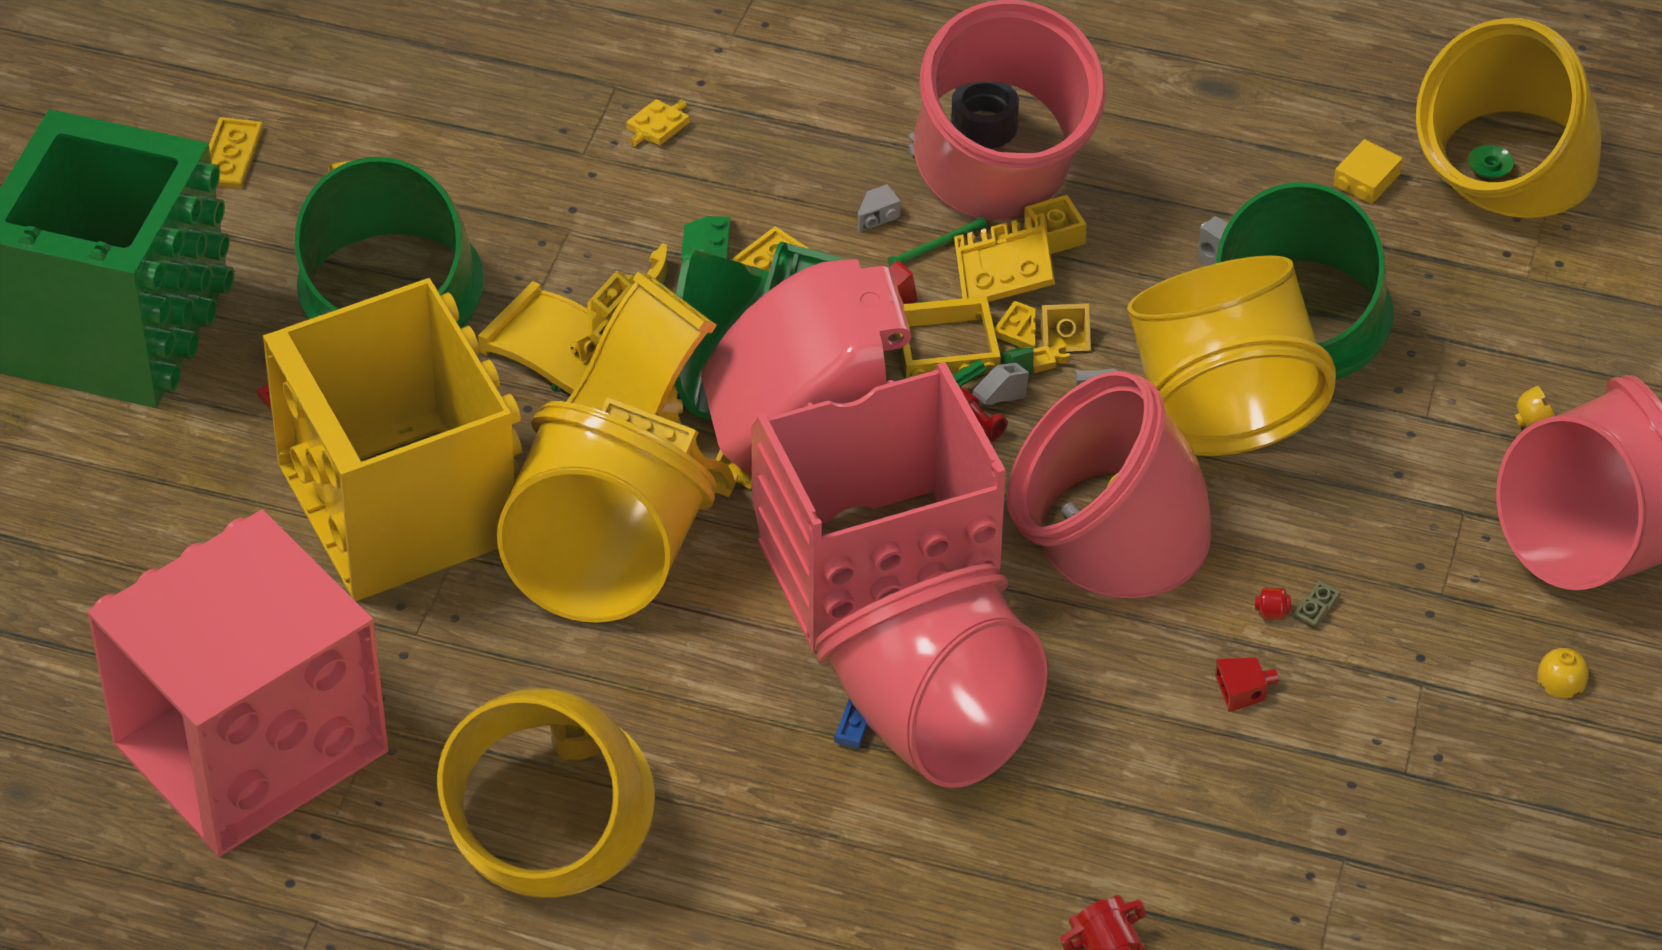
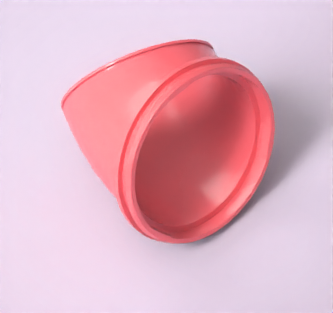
[1007,371,1211,598]
[1496,375,1662,590]
[815,564,1047,788]

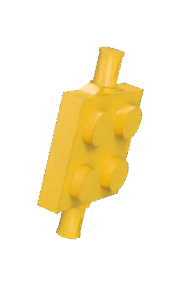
[626,99,690,147]

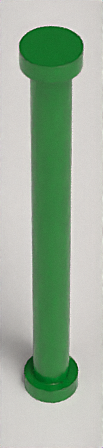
[887,216,987,267]

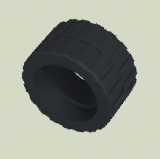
[951,82,1019,149]

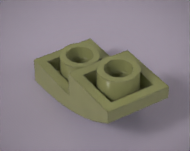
[1293,581,1341,627]

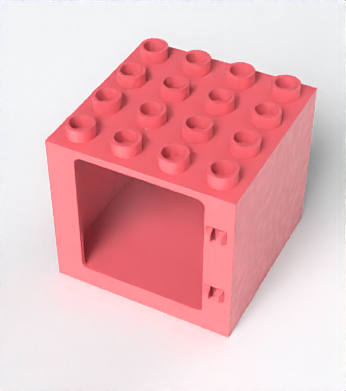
[87,509,389,857]

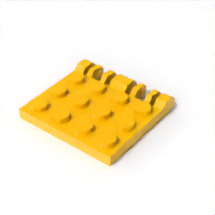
[954,213,1055,302]

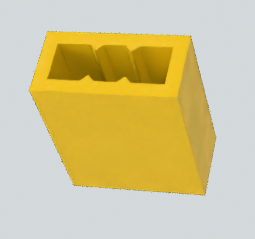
[1333,139,1403,204]

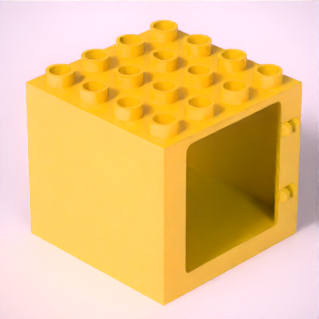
[263,278,522,601]

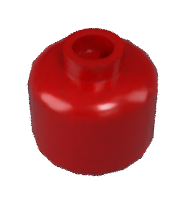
[1255,587,1291,620]

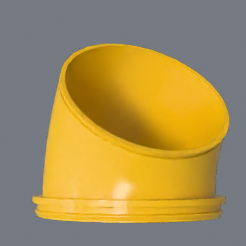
[1416,18,1601,218]
[1127,256,1336,456]
[497,401,716,623]
[437,688,655,897]

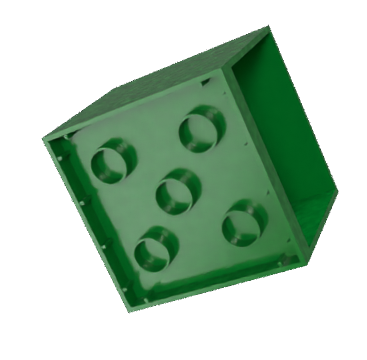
[0,109,234,408]

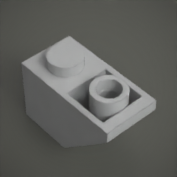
[858,184,900,232]
[973,363,1029,405]

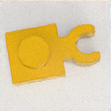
[1033,344,1070,373]

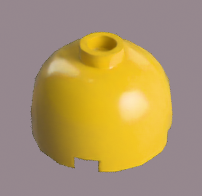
[1514,385,1555,428]
[1537,648,1588,699]

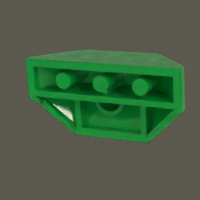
[681,216,732,262]

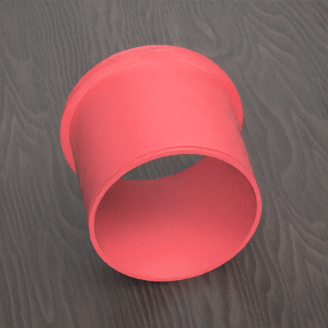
[913,0,1106,220]

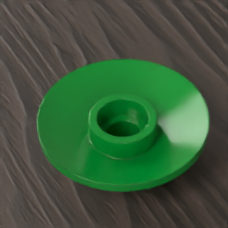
[1468,145,1514,178]

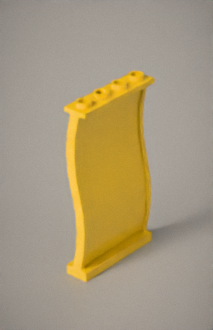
[566,271,716,416]
[478,281,592,394]
[601,397,739,498]

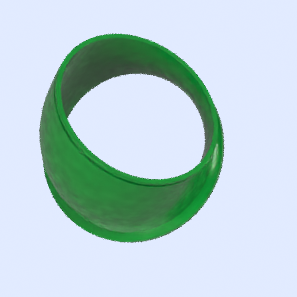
[295,157,484,328]
[1216,182,1394,380]

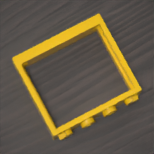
[896,296,1001,379]

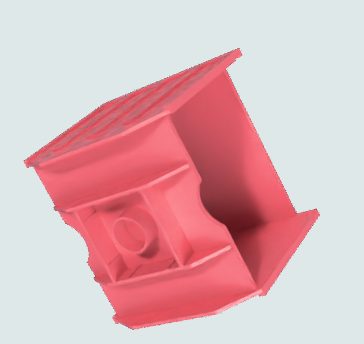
[751,362,1006,653]

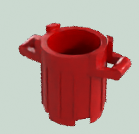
[1060,895,1146,950]

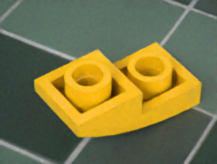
[647,243,667,284]

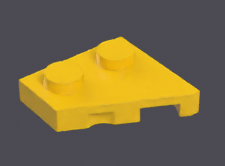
[994,301,1035,349]

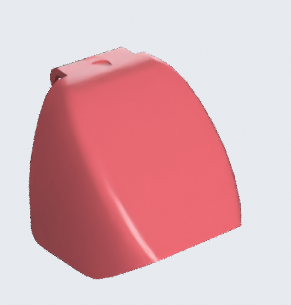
[701,259,911,475]

